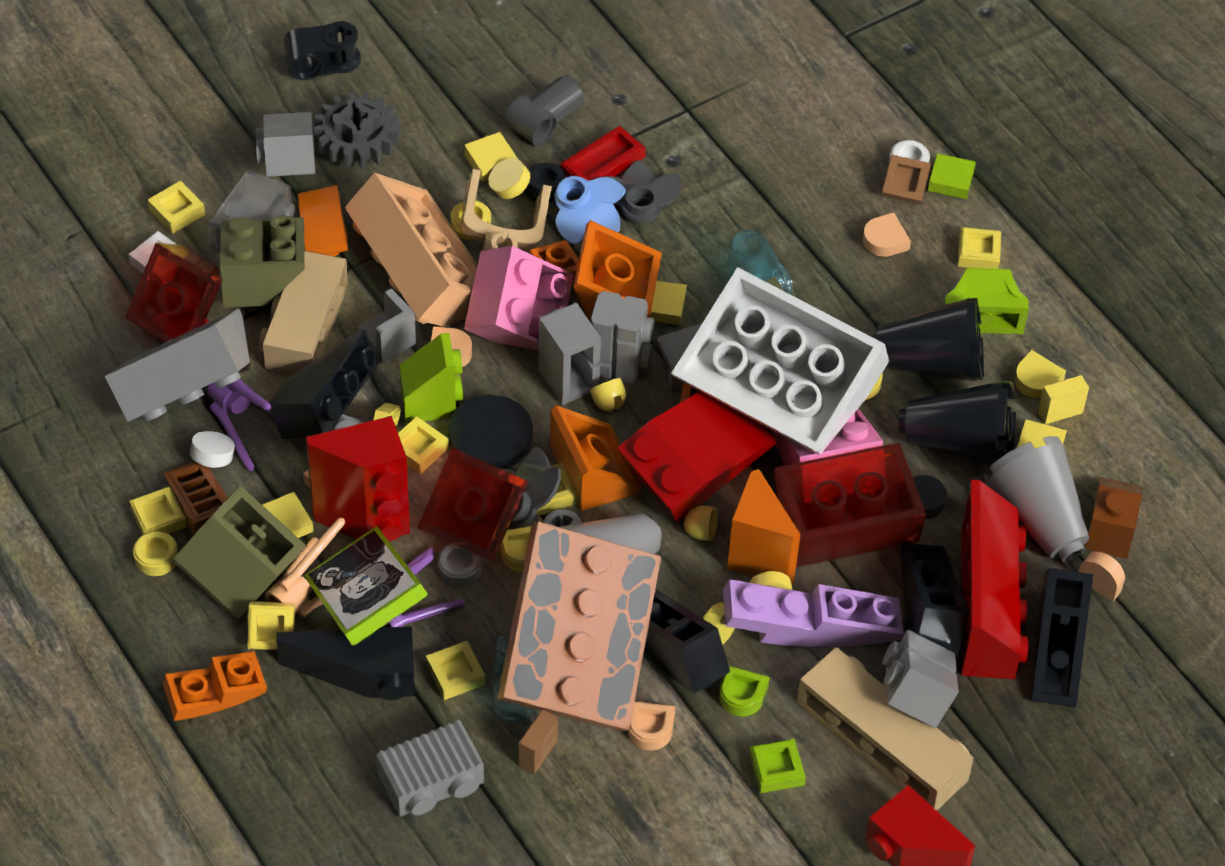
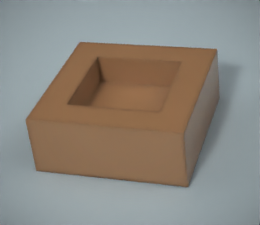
[882,155,931,205]
[519,709,558,775]

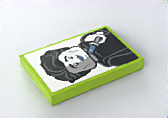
[303,526,428,646]

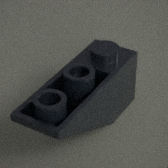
[269,329,379,439]

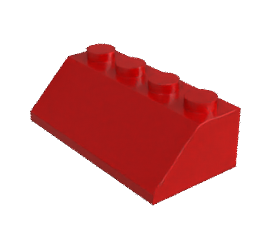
[961,480,1028,680]

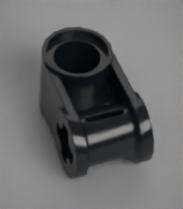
[283,21,361,80]

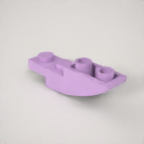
[723,579,904,648]

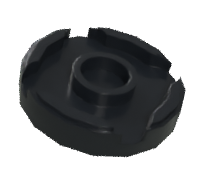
[448,395,533,472]

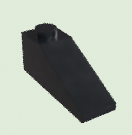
[900,542,969,658]
[1031,568,1093,708]
[644,588,730,693]
[276,626,415,700]

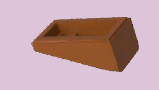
[163,461,228,536]

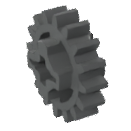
[314,92,400,168]

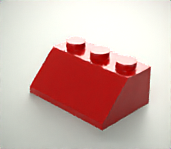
[306,416,410,541]

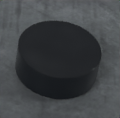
[525,163,565,202]
[902,475,947,519]

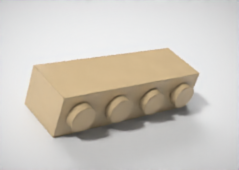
[797,647,974,810]

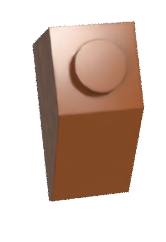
[1085,476,1142,559]

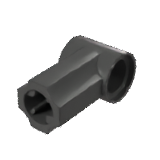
[504,75,584,146]

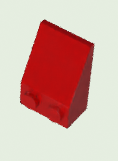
[617,391,777,524]

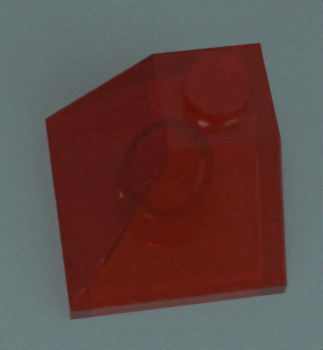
[125,243,223,342]
[417,448,528,561]

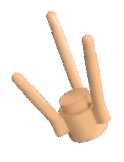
[265,518,345,619]

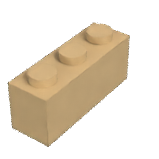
[258,251,348,375]

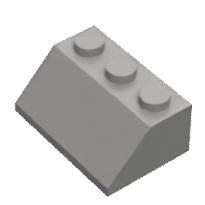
[105,308,250,422]

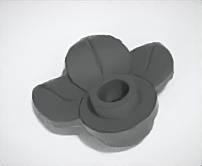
[604,160,681,223]
[495,446,561,529]

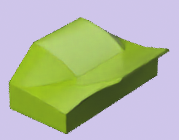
[943,267,1029,335]

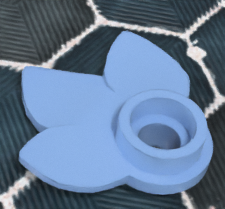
[555,176,626,245]

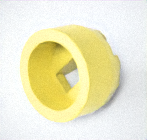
[590,378,626,412]
[684,505,718,541]

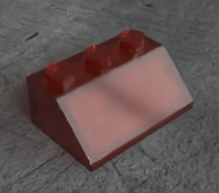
[774,443,926,567]

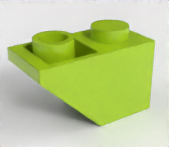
[399,333,463,424]

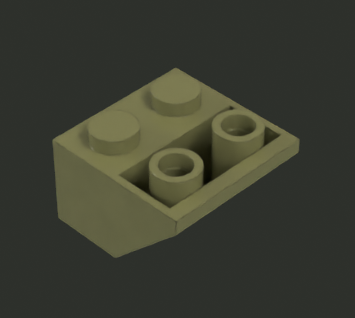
[220,216,305,308]
[172,486,306,620]

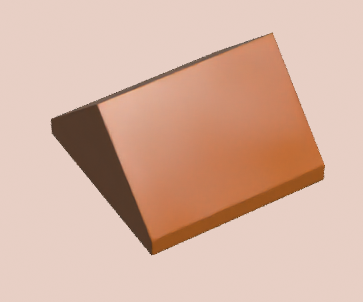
[573,220,662,323]
[550,405,643,511]
[727,469,800,585]

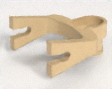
[461,169,551,251]

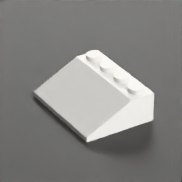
[671,267,889,455]

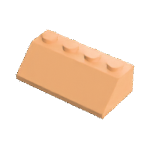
[345,172,478,327]

